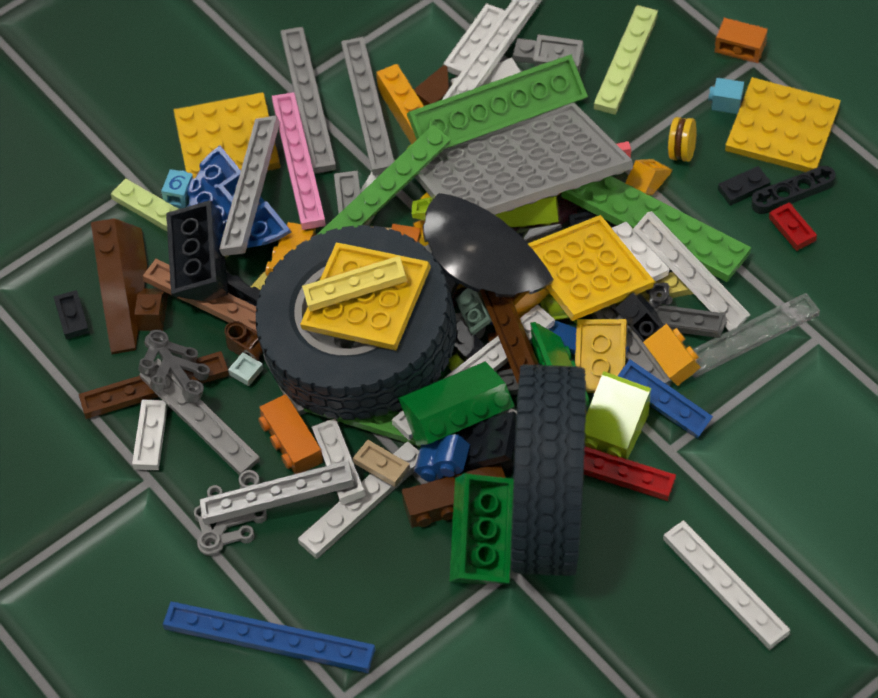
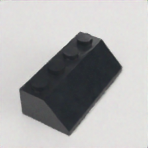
[166,200,228,302]

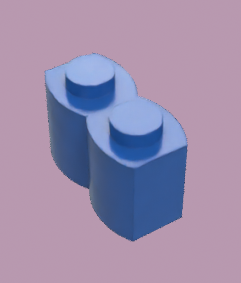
[414,435,470,481]

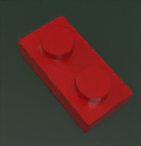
[769,203,817,251]

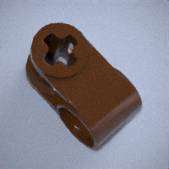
[225,321,263,362]

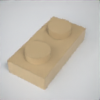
[353,440,410,487]

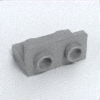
[533,35,583,72]

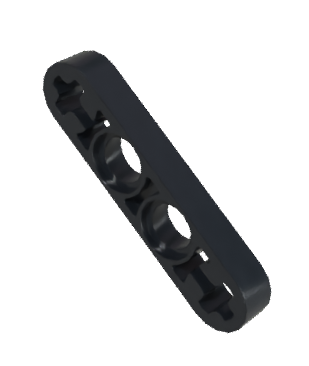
[751,166,836,214]

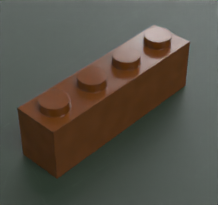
[402,463,506,528]

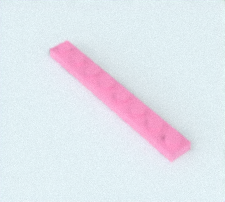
[272,92,326,230]

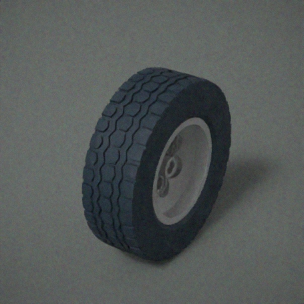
[255,225,457,420]
[511,364,586,576]

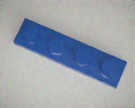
[618,359,713,439]

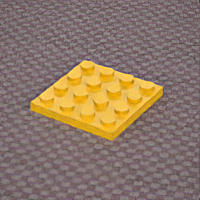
[725,77,841,172]
[174,93,280,178]
[528,215,655,321]
[300,242,431,350]

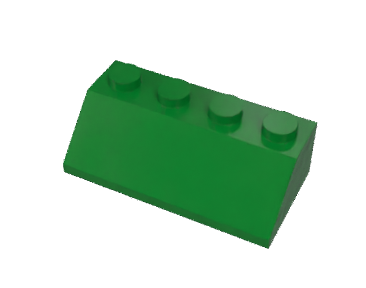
[530,322,589,406]
[398,361,514,445]
[449,473,514,584]

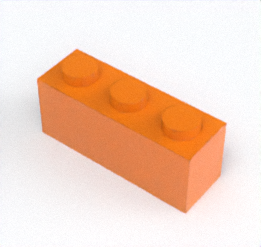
[258,394,323,474]

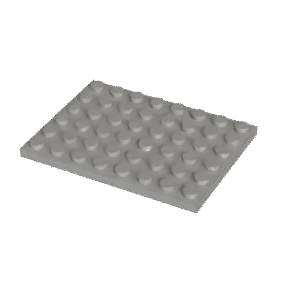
[415,102,633,215]

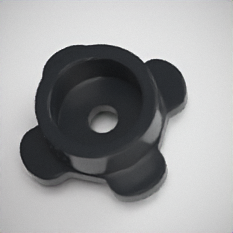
[646,282,673,308]

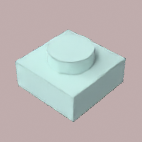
[228,353,263,386]

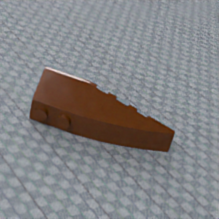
[91,218,148,355]

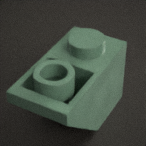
[455,288,492,335]

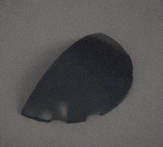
[423,193,554,298]

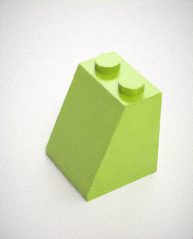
[585,371,651,460]

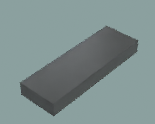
[654,305,727,338]

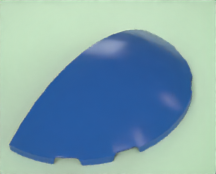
[187,146,291,248]

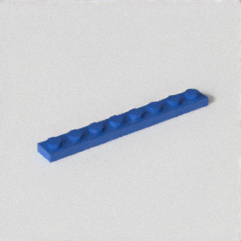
[163,601,375,673]

